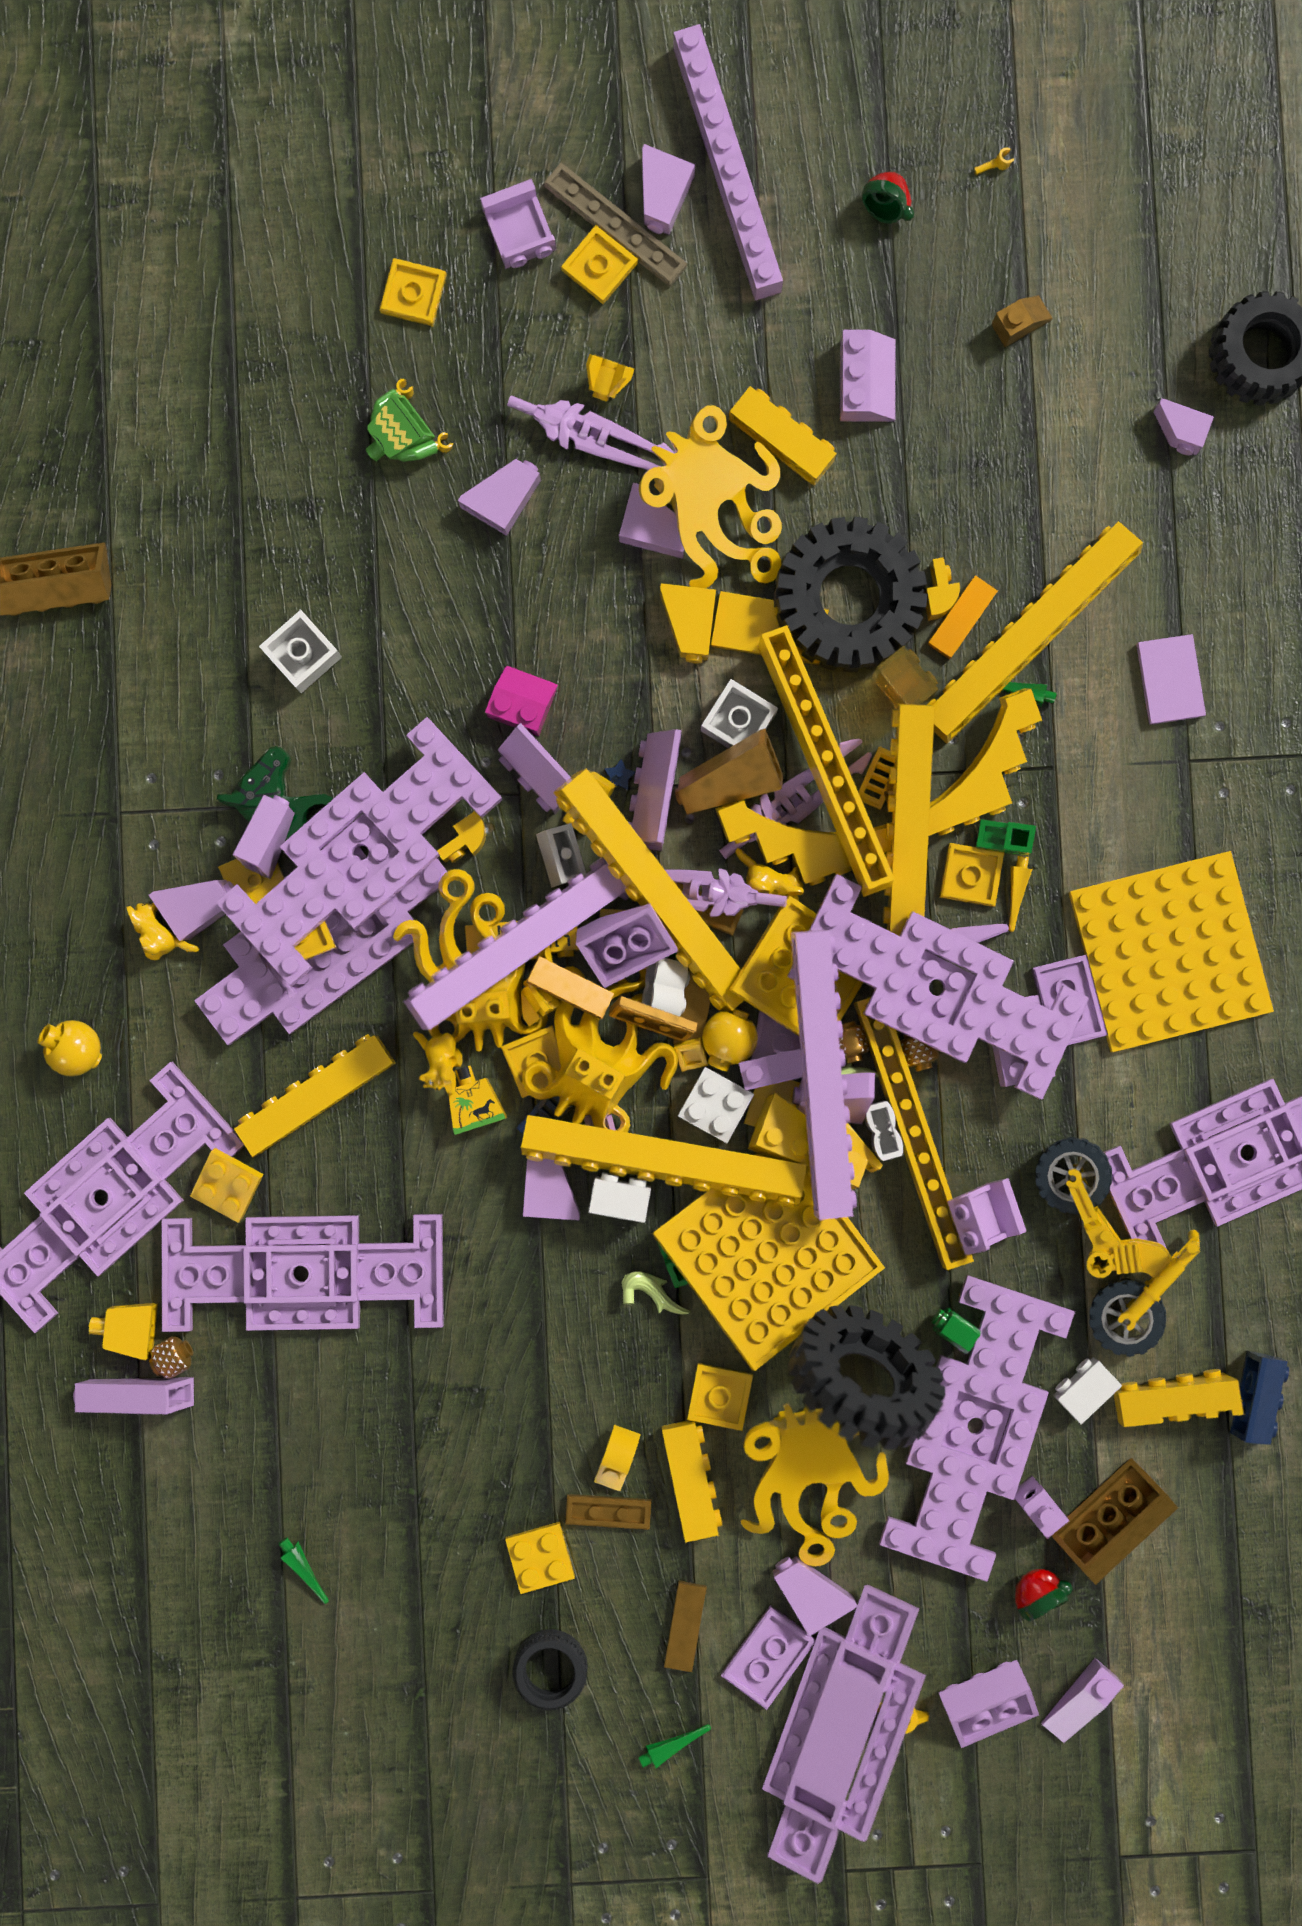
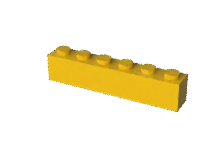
[234,1034,396,1157]

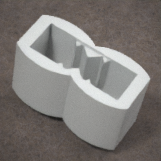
[642,958,690,1017]
[864,1101,903,1161]

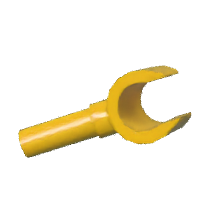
[974,148,1014,175]

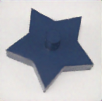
[604,759,636,791]

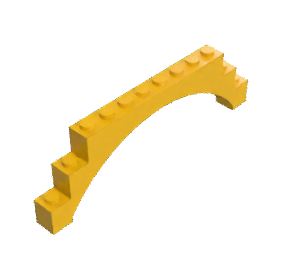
[715,688,1042,886]

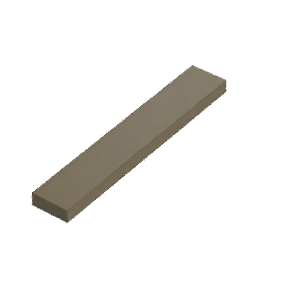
[544,163,687,287]

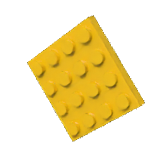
[729,895,863,1036]

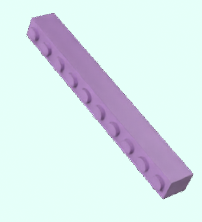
[673,24,783,301]
[403,857,626,1030]
[791,929,857,1220]

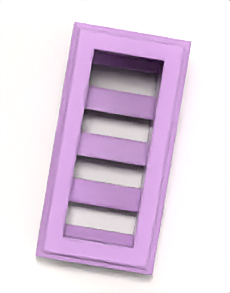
[950,924,1009,943]

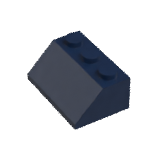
[1230,1350,1289,1445]

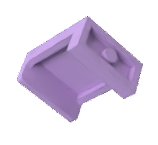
[480,179,556,268]
[947,1178,1026,1255]

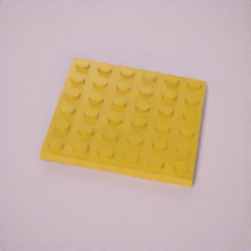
[1068,851,1274,1052]
[652,1153,885,1371]

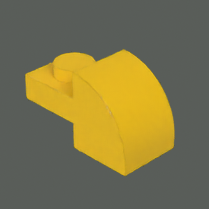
[924,557,960,621]
[437,811,486,863]
[594,1425,641,1491]

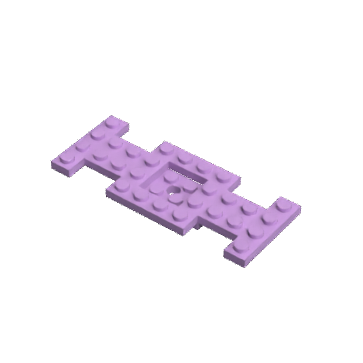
[216,717,502,987]
[787,875,1089,1100]
[0,1062,245,1333]
[1103,1079,1302,1249]
[162,1214,444,1332]
[879,1275,1075,1581]

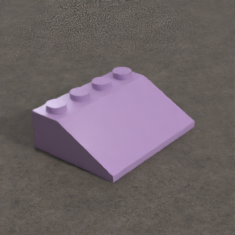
[628,729,681,851]

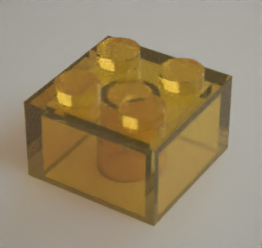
[872,646,939,708]

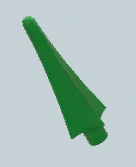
[1003,682,1057,707]
[278,1537,329,1604]
[638,1724,711,1768]

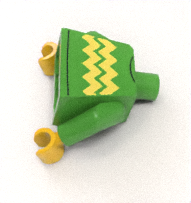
[366,379,453,462]

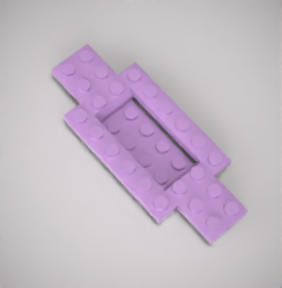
[194,847,447,1045]
[762,1585,926,1884]

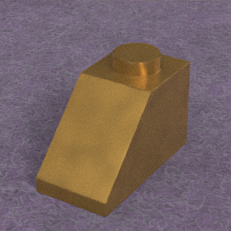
[991,295,1053,347]

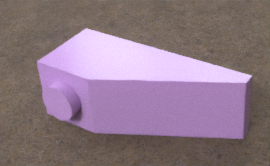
[739,1049,803,1091]
[1041,1658,1124,1743]

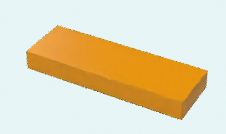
[928,575,998,659]

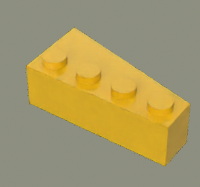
[748,1093,868,1190]
[1114,1369,1243,1427]

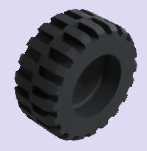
[1209,291,1302,405]

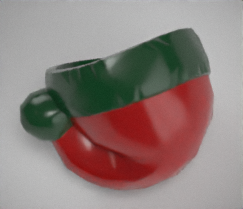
[862,172,915,224]
[1015,1569,1073,1621]

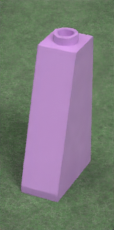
[73,1377,194,1414]

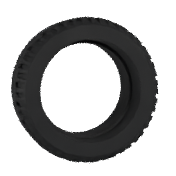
[512,1629,588,1710]

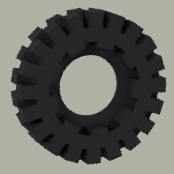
[774,517,927,672]
[788,1305,945,1450]

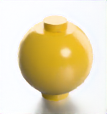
[702,1008,758,1072]
[38,1020,102,1076]

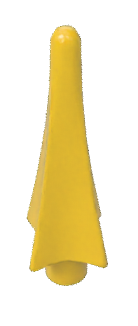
[1008,856,1032,932]

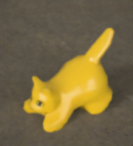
[735,848,804,901]
[126,903,199,961]
[413,1032,462,1095]

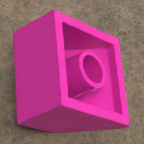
[485,666,558,736]

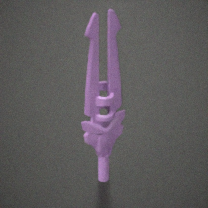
[507,395,674,471]
[719,739,872,859]
[619,869,787,917]

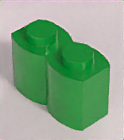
[931,1308,981,1354]

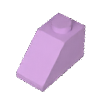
[1154,398,1214,455]

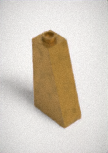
[675,729,783,814]

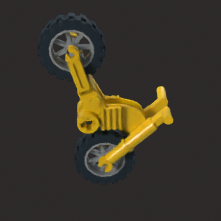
[1036,1137,1200,1357]

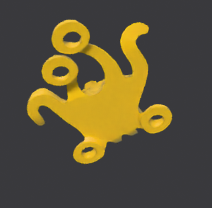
[638,405,782,588]
[393,869,553,1051]
[522,967,678,1133]
[741,1403,889,1567]

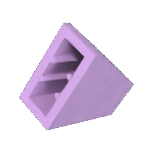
[642,144,695,235]
[458,459,541,536]
[619,483,685,559]
[233,795,295,879]
[149,880,234,941]
[792,1072,875,1124]
[523,1159,580,1220]
[773,1556,858,1636]

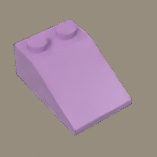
[576,904,678,988]

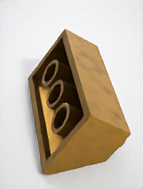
[0,543,111,616]
[1051,1458,1178,1585]

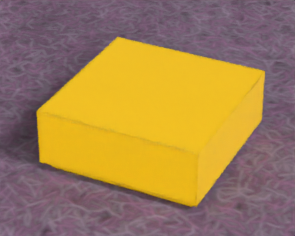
[674,1037,708,1072]

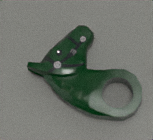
[216,746,350,851]

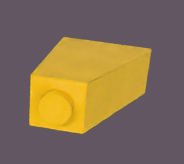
[660,583,716,664]

